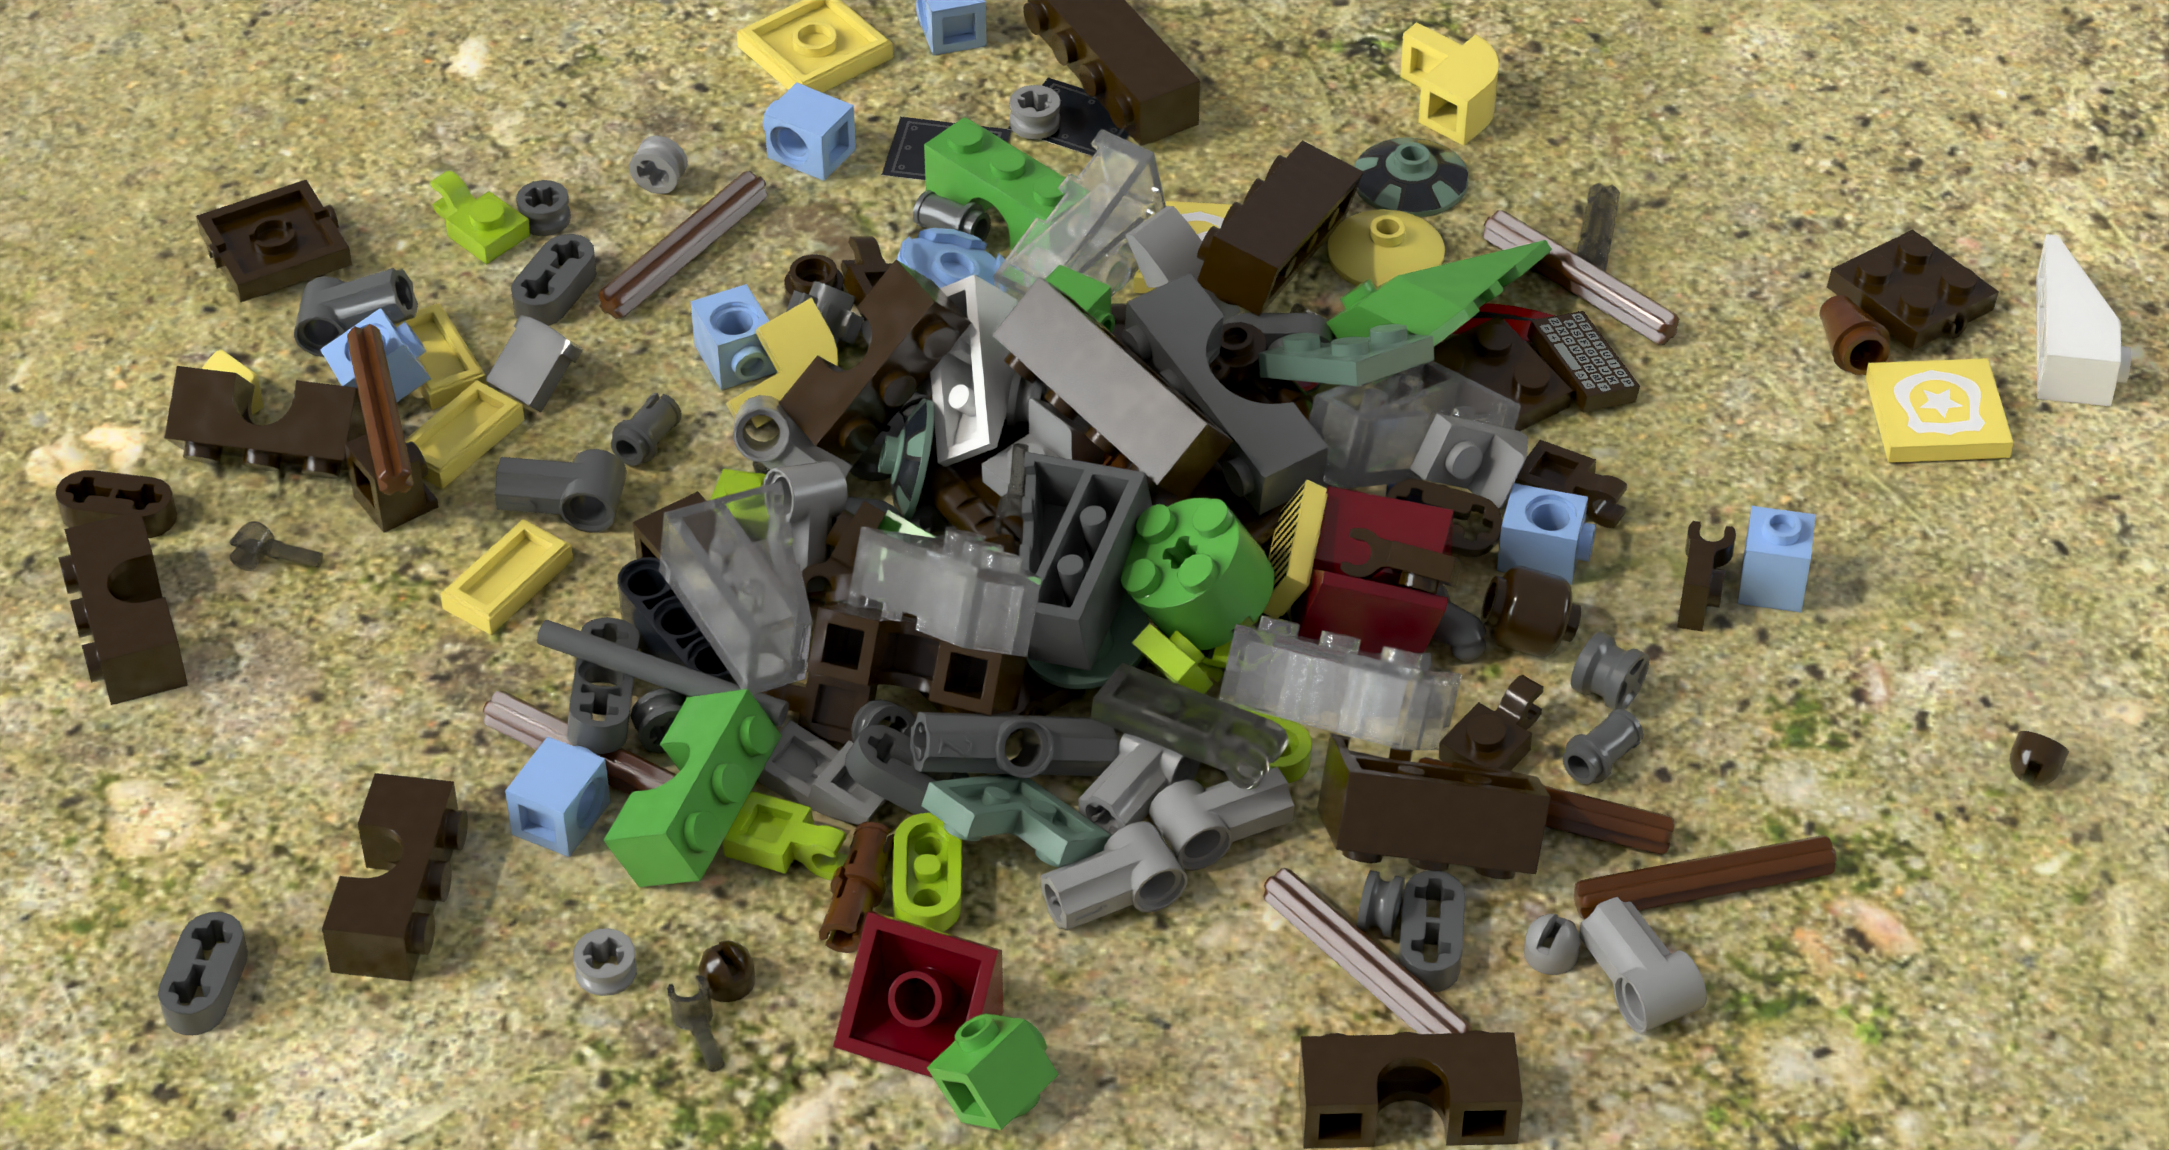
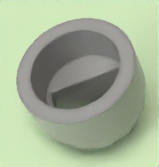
[1524,913,1581,975]

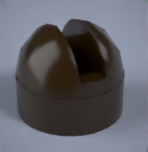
[2009,731,2069,786]
[699,940,755,1002]

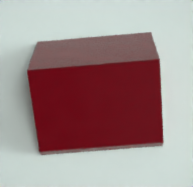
[1312,486,1454,592]
[1291,569,1449,660]
[833,911,1004,1078]

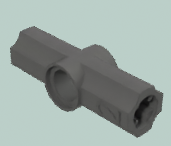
[910,712,1119,778]

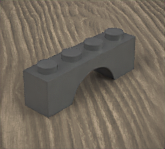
[1121,273,1329,515]

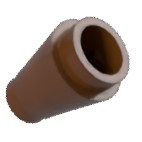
[1819,295,1890,375]

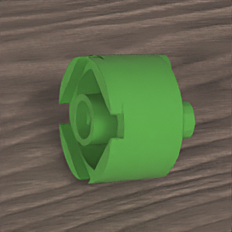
[1121,498,1275,650]

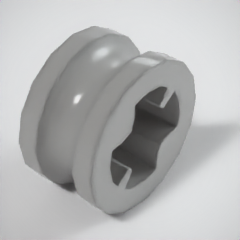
[1009,85,1061,139]
[629,135,688,194]
[573,928,637,996]

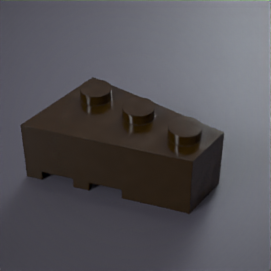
[1317,733,1551,880]

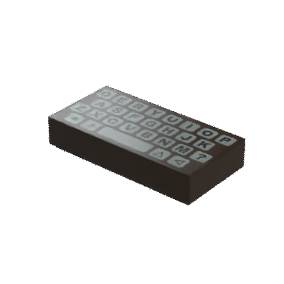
[1527,311,1640,413]

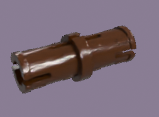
[819,821,895,953]

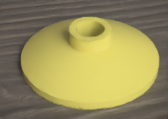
[1327,209,1445,287]

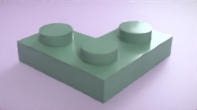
[1258,324,1434,386]
[921,774,1112,867]

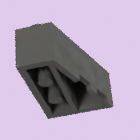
[1016,451,1152,671]

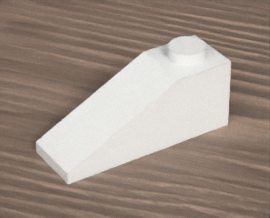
[2036,234,2131,406]
[930,274,1018,467]

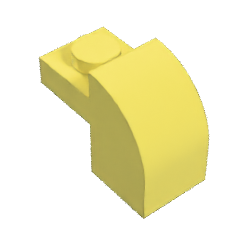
[1400,22,1499,146]
[726,297,838,428]

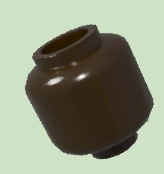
[1481,566,1581,657]

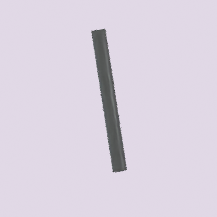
[537,620,789,727]

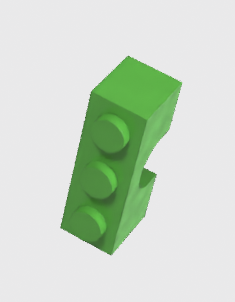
[924,117,1092,274]
[603,689,782,887]

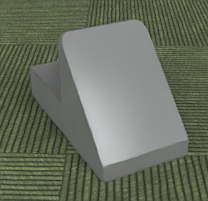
[982,398,1105,512]
[1410,413,1528,511]

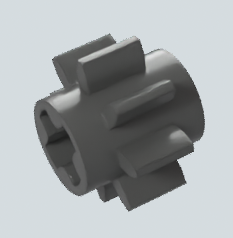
[786,281,864,347]

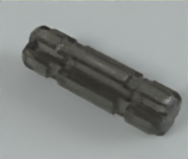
[1576,183,1620,271]

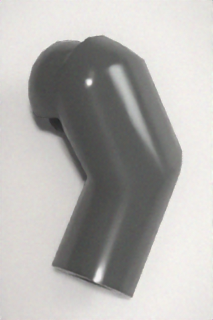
[1432,584,1486,661]

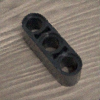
[617,557,746,699]

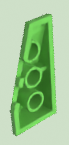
[1326,240,1552,347]

